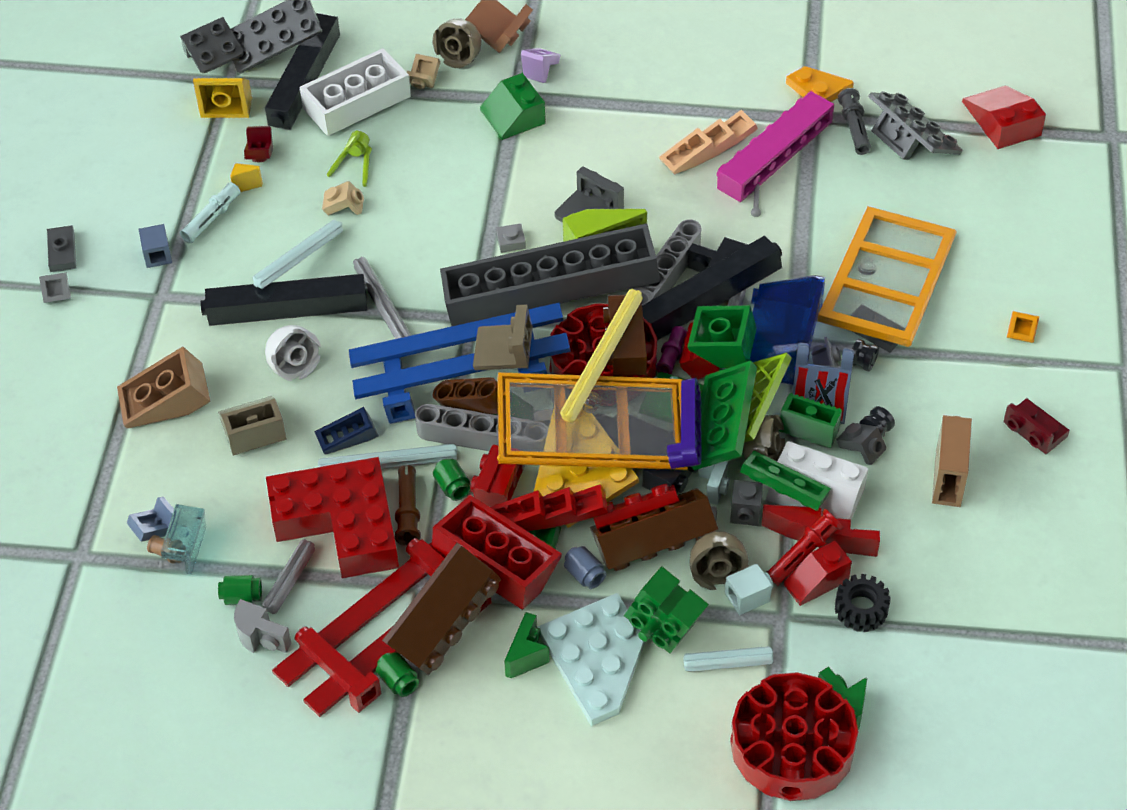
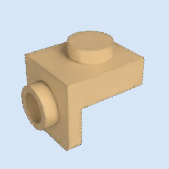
[406,54,441,89]
[322,181,364,215]

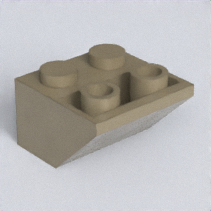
[218,396,287,456]

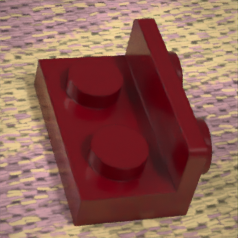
[1003,398,1070,454]

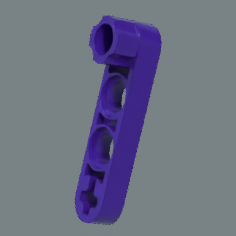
[667,378,702,469]

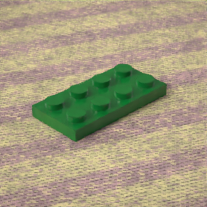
[691,360,757,470]

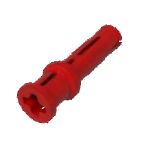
[766,508,844,586]

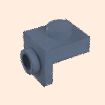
[127,497,177,542]

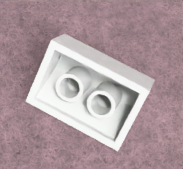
[765,441,868,519]

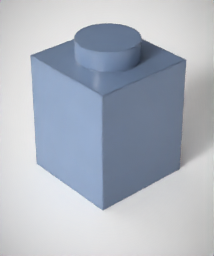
[138,224,172,268]

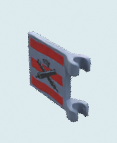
[792,343,854,424]

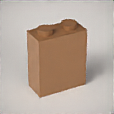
[932,415,972,507]

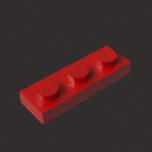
[593,484,679,529]

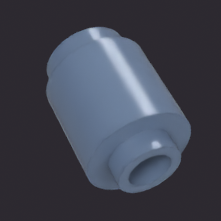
[564,546,607,589]

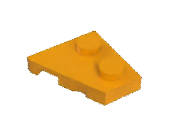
[786,66,854,102]

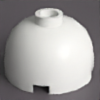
[265,325,321,381]

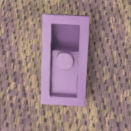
[521,48,561,83]

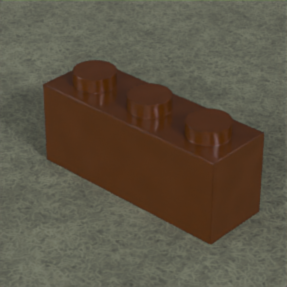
[603,295,647,376]

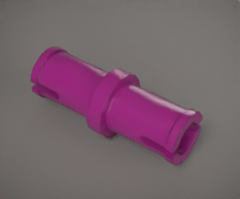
[656,326,687,374]

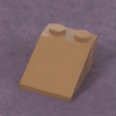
[117,346,211,429]

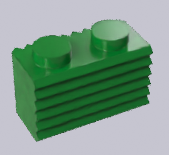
[779,393,842,448]

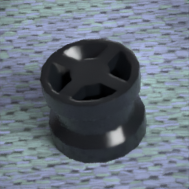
[852,339,879,372]
[859,406,895,438]

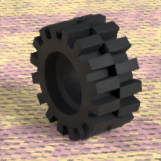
[835,574,890,632]

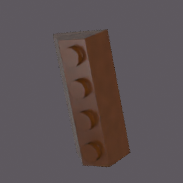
[590,488,719,571]
[382,543,502,675]

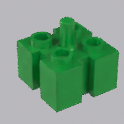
[624,566,709,654]

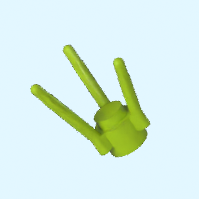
[327,130,372,187]

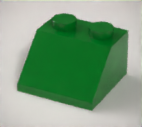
[480,73,546,140]
[687,305,757,369]

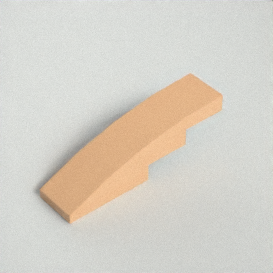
[659,110,758,175]

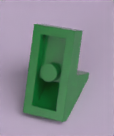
[504,612,550,678]
[818,666,867,730]

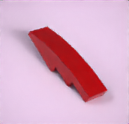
[490,484,608,531]
[761,504,880,557]

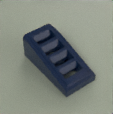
[314,407,379,455]

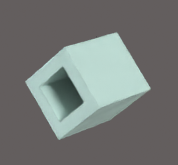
[725,564,773,615]

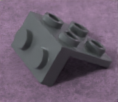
[180,17,243,74]
[555,166,624,222]

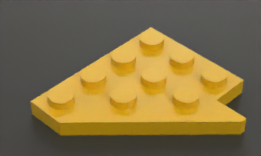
[533,400,639,528]

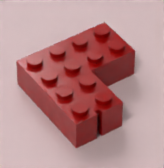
[266,457,399,579]

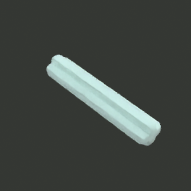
[683,646,773,671]

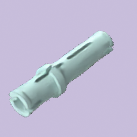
[180,182,241,243]

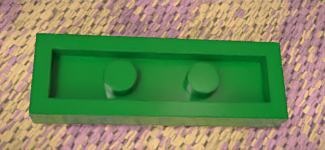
[740,450,831,511]

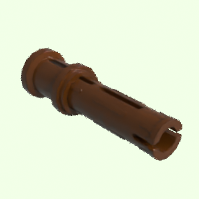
[395,465,421,545]

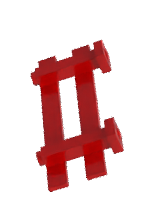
[272,538,491,717]

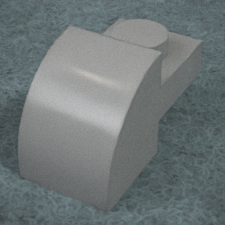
[234,599,292,653]

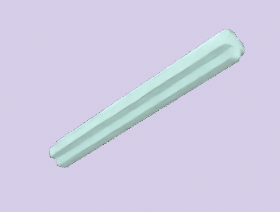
[253,220,343,289]
[318,444,457,468]

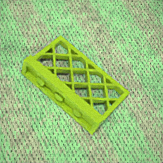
[744,353,792,442]

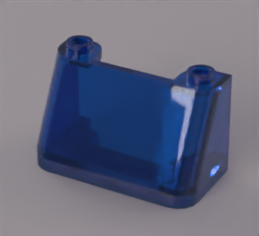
[750,275,826,385]

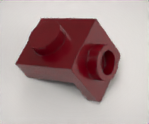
[244,126,273,162]

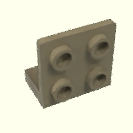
[473,305,533,370]

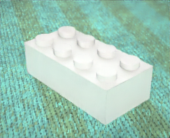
[300,48,411,136]

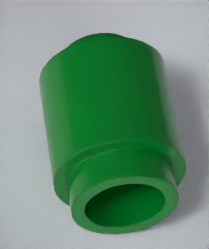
[433,459,470,501]
[218,575,262,605]
[376,652,419,697]

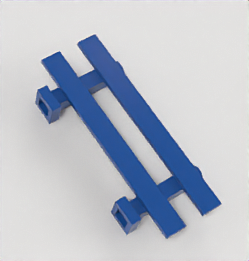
[348,302,571,424]

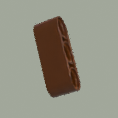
[433,377,512,414]

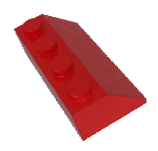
[431,495,562,610]

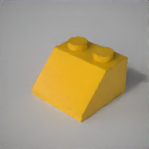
[193,78,252,118]

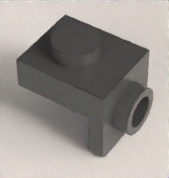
[836,423,886,465]

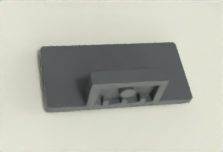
[231,0,322,74]
[868,91,963,160]

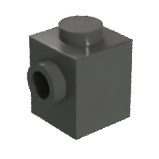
[730,480,763,526]

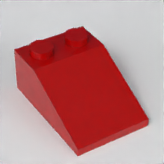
[962,85,1046,149]

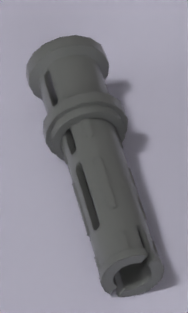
[838,88,871,155]

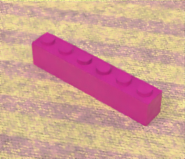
[717,91,834,203]

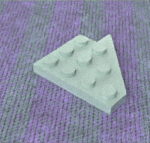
[538,593,645,726]

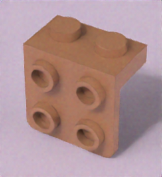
[465,0,533,53]

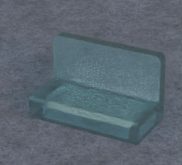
[161,504,206,574]

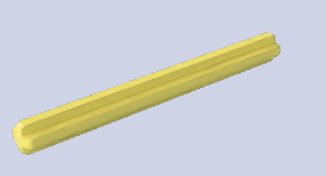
[560,289,643,422]

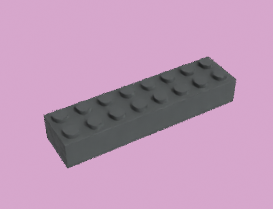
[440,224,660,326]

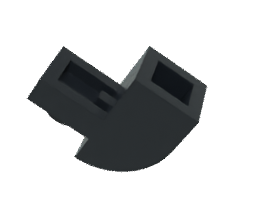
[688,237,748,272]

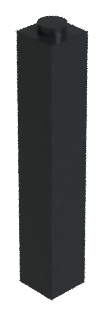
[265,13,340,130]
[642,235,782,340]
[200,274,368,326]

